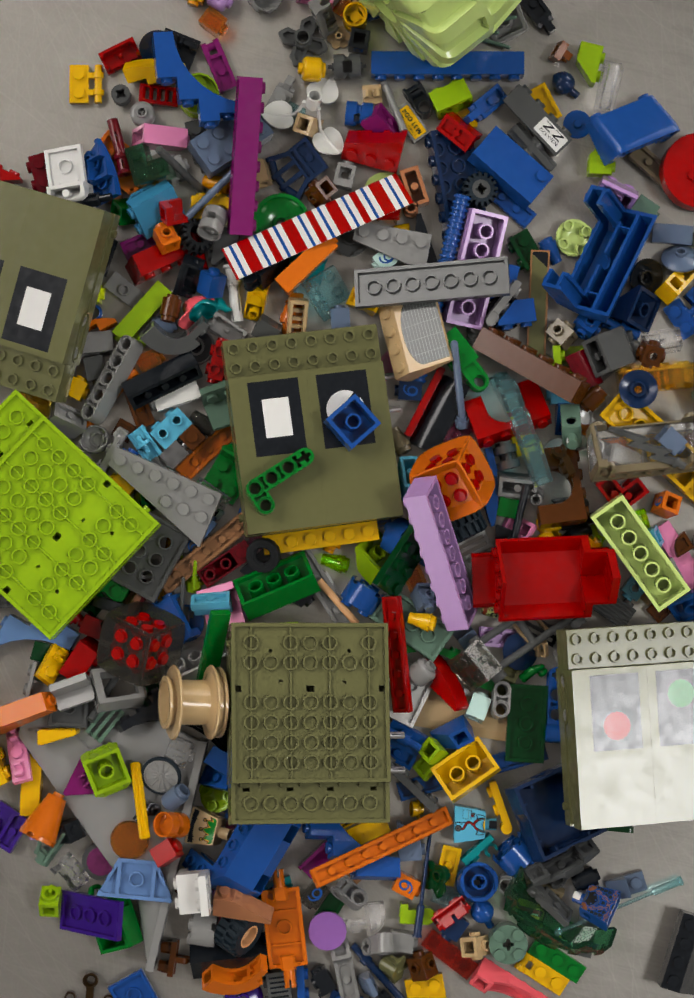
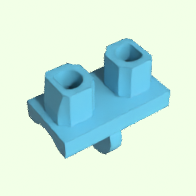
[127,425,163,461]

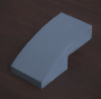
[652,223,694,246]

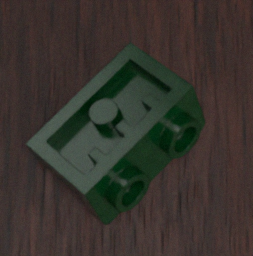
[506,229,539,273]

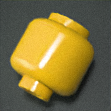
[297,56,326,82]

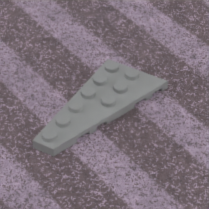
[108,446,223,547]

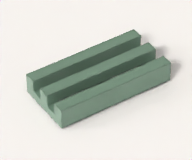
[85,709,125,743]

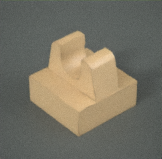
[362,84,383,105]

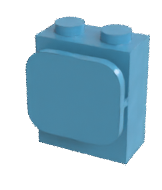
[126,179,185,239]

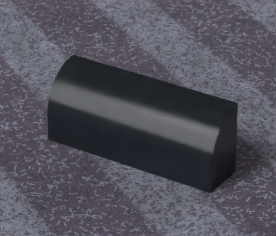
[409,375,470,451]

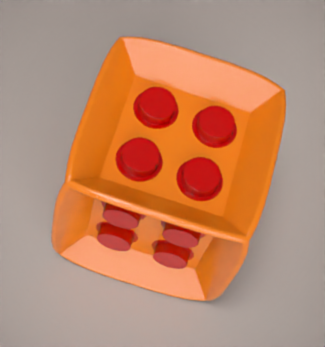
[409,435,495,522]

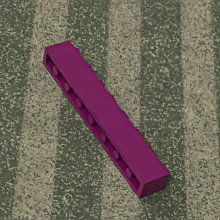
[227,76,266,236]

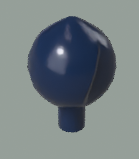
[552,71,580,99]

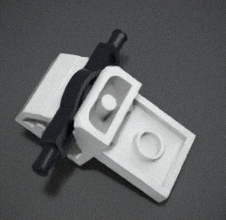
[44,144,113,208]

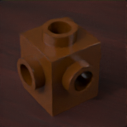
[304,175,338,208]
[636,339,666,369]
[406,949,439,982]

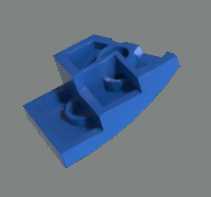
[84,138,121,207]

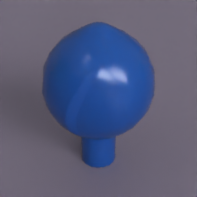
[470,900,494,929]

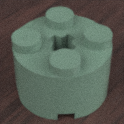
[488,921,528,964]

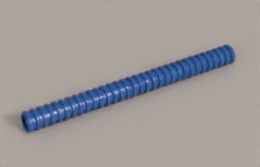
[413,193,471,384]

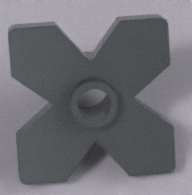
[278,16,328,67]

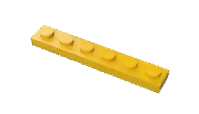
[262,520,380,555]

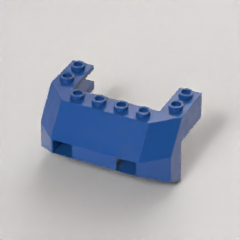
[542,185,658,323]
[181,824,301,898]

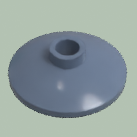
[661,245,694,273]

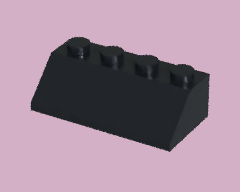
[657,909,694,995]

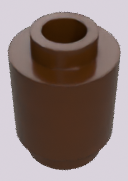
[159,294,182,324]
[580,384,608,412]

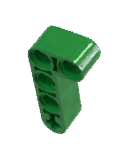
[245,448,314,516]

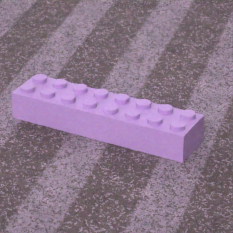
[403,475,478,631]

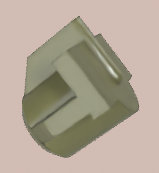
[378,954,408,984]

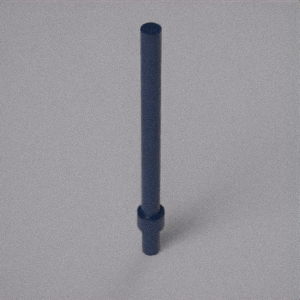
[350,942,405,998]

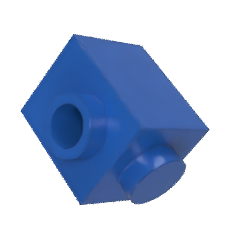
[196,267,227,299]

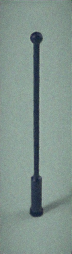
[412,796,438,938]

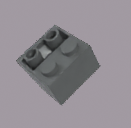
[581,326,638,378]

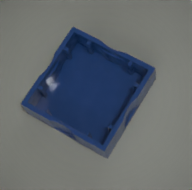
[504,763,607,862]

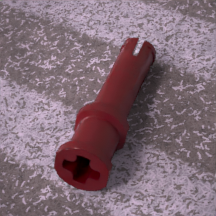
[107,118,134,178]

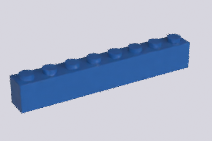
[371,51,524,82]

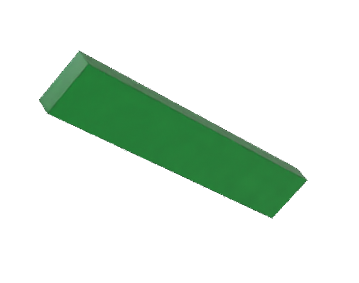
[196,610,231,680]

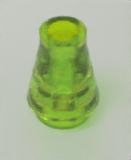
[321,553,350,574]

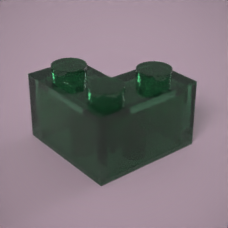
[124,143,177,188]

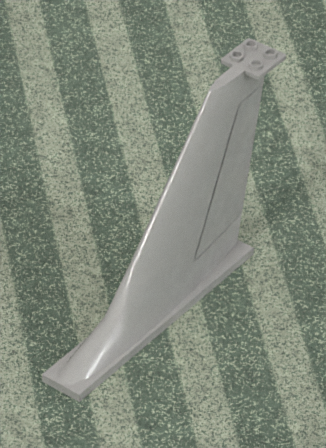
[18,661,209,972]

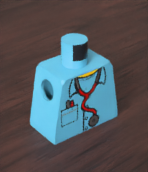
[453,804,497,843]

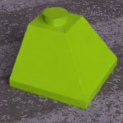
[355,531,390,585]

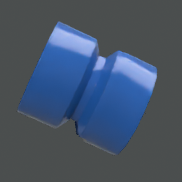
[345,101,374,127]

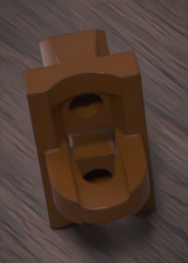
[157,938,190,977]

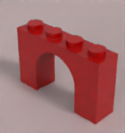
[464,379,552,449]

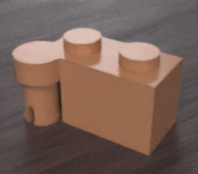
[399,165,430,219]

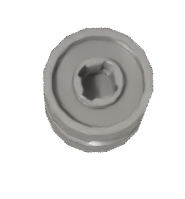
[197,204,228,241]

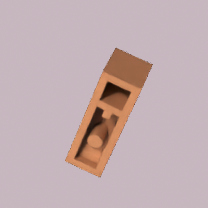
[213,885,274,925]

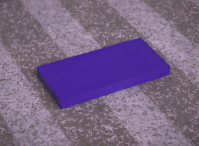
[60,890,124,941]

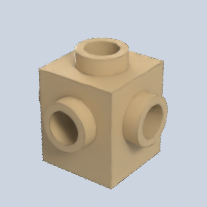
[460,931,490,960]

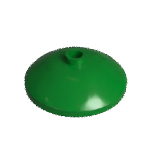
[254,193,308,234]

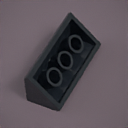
[190,932,270,979]

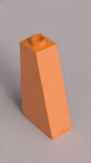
[275,237,338,295]
[0,692,58,735]

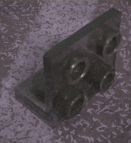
[447,638,503,692]

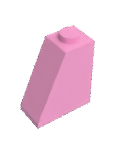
[131,123,190,151]

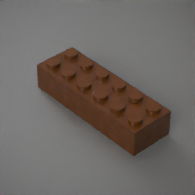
[472,326,591,405]

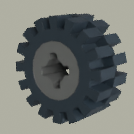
[461,172,498,209]

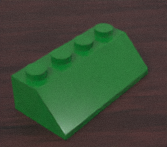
[233,550,321,621]

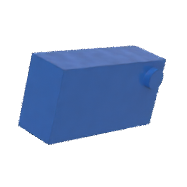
[467,126,554,210]

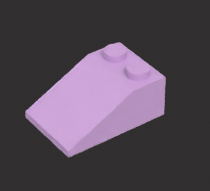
[598,175,639,209]

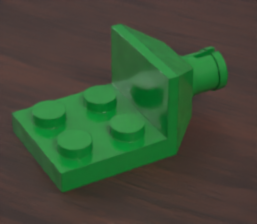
[201,443,239,507]

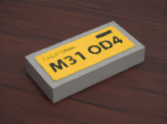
[392,101,429,144]

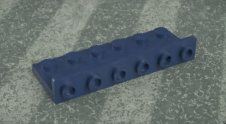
[424,130,486,242]

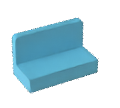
[190,591,233,616]

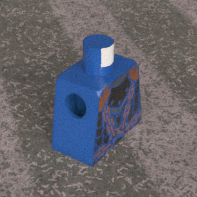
[572,885,621,931]

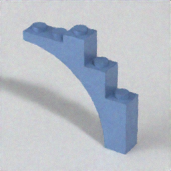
[0,614,82,650]

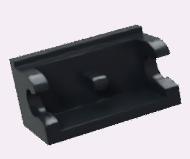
[173,253,205,298]

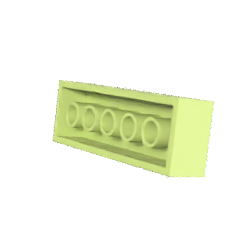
[590,493,691,612]

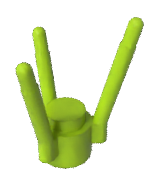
[180,555,209,593]

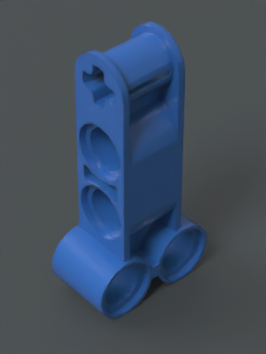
[545,667,560,743]

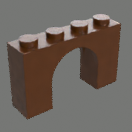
[527,446,590,530]

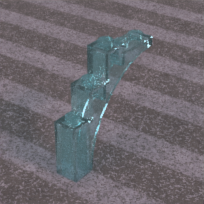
[489,371,553,488]

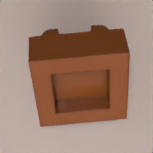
[548,40,573,63]

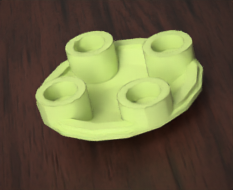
[556,219,592,257]

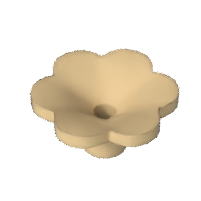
[327,26,350,50]

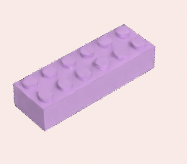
[441,208,509,330]

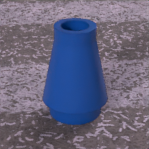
[538,236,562,266]

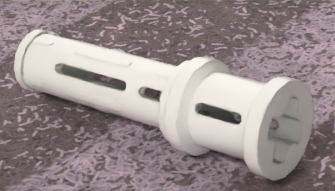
[223,264,244,323]

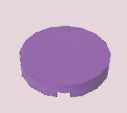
[308,911,347,951]

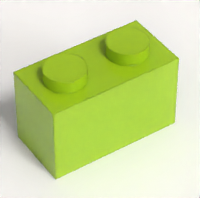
[428,78,473,120]

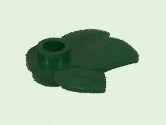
[421,860,450,899]

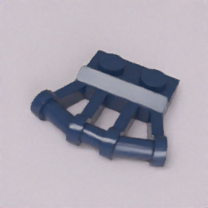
[265,136,330,201]

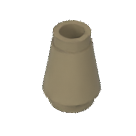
[392,426,412,456]

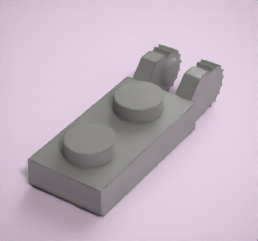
[484,279,523,327]

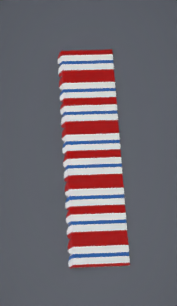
[221,173,414,280]

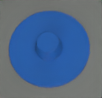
[563,110,591,139]

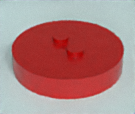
[659,133,694,211]

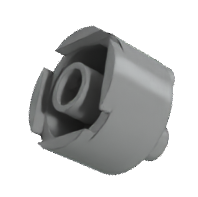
[187,909,219,947]

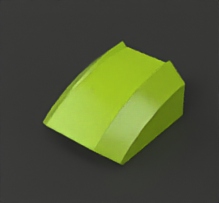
[80,742,132,797]

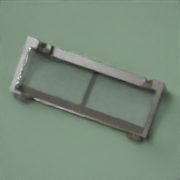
[586,412,694,482]

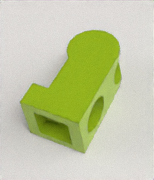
[399,901,435,925]

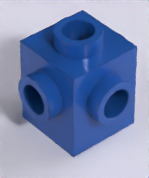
[573,307,602,340]

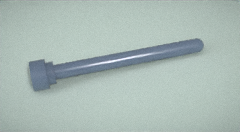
[180,170,231,226]
[450,340,471,430]

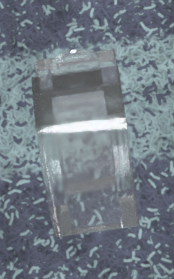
[346,901,385,937]

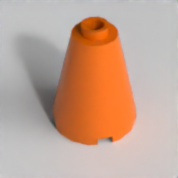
[19,791,66,848]

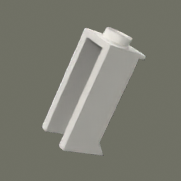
[151,380,201,413]

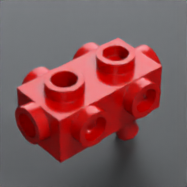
[205,337,228,384]

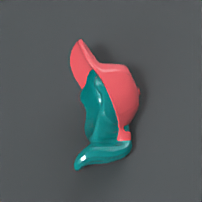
[177,295,232,330]

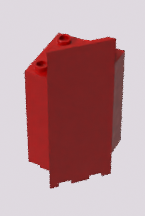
[471,535,621,622]

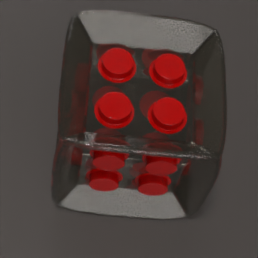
[97,602,185,686]

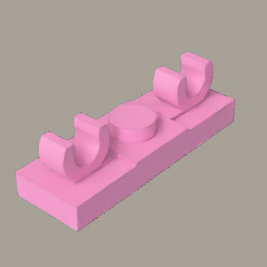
[6,727,33,785]

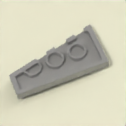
[353,223,432,265]

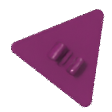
[63,759,94,796]

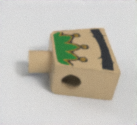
[184,806,233,846]

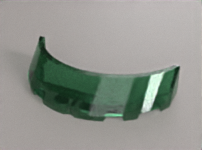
[504,866,617,956]

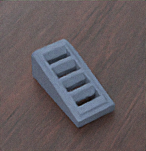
[357,970,378,997]

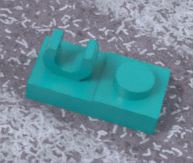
[460,832,498,866]

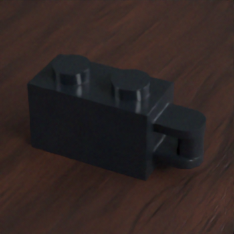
[243,258,290,292]

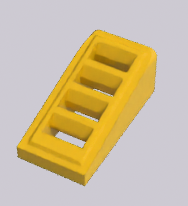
[37,728,80,745]

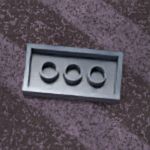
[187,116,274,179]

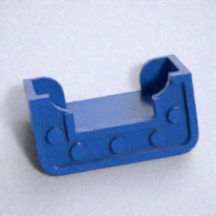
[585,93,680,166]

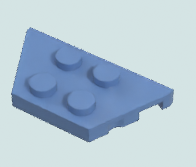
[97,858,173,903]

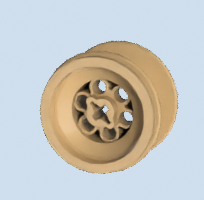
[158,665,229,740]

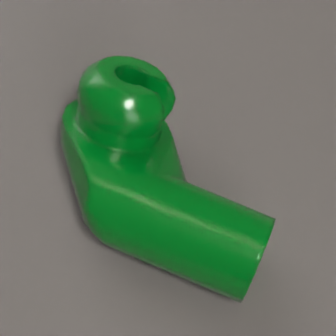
[519,664,548,683]

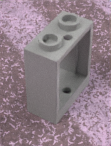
[89,666,147,713]

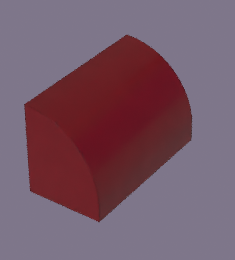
[565,349,604,390]

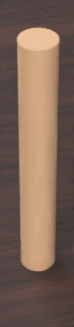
[317,578,360,623]

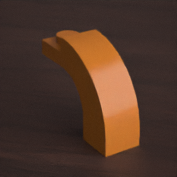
[202,953,268,995]

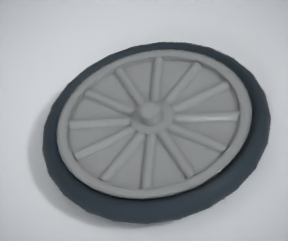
[141,757,181,795]

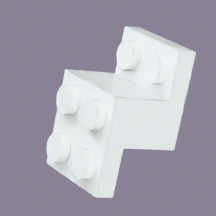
[173,868,213,917]

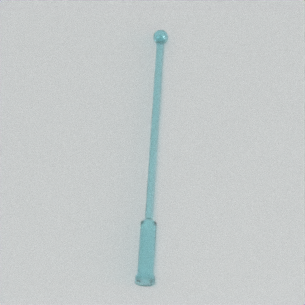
[554,876,684,936]

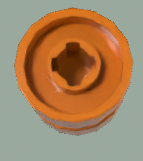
[153,812,190,838]

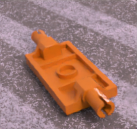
[261,868,308,988]

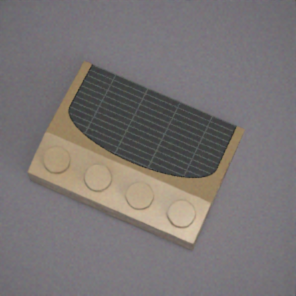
[378,302,453,382]

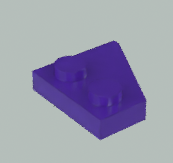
[0,800,28,854]

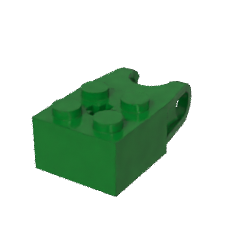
[446,326,489,393]
[88,884,144,955]

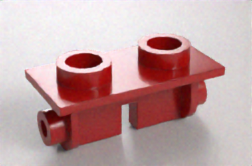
[431,895,471,931]

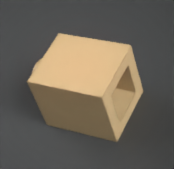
[292,112,324,137]

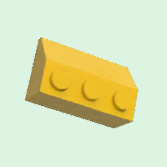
[430,736,502,803]

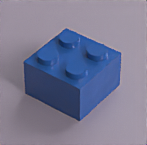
[323,394,381,451]

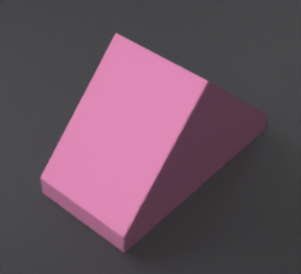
[502,517,538,538]

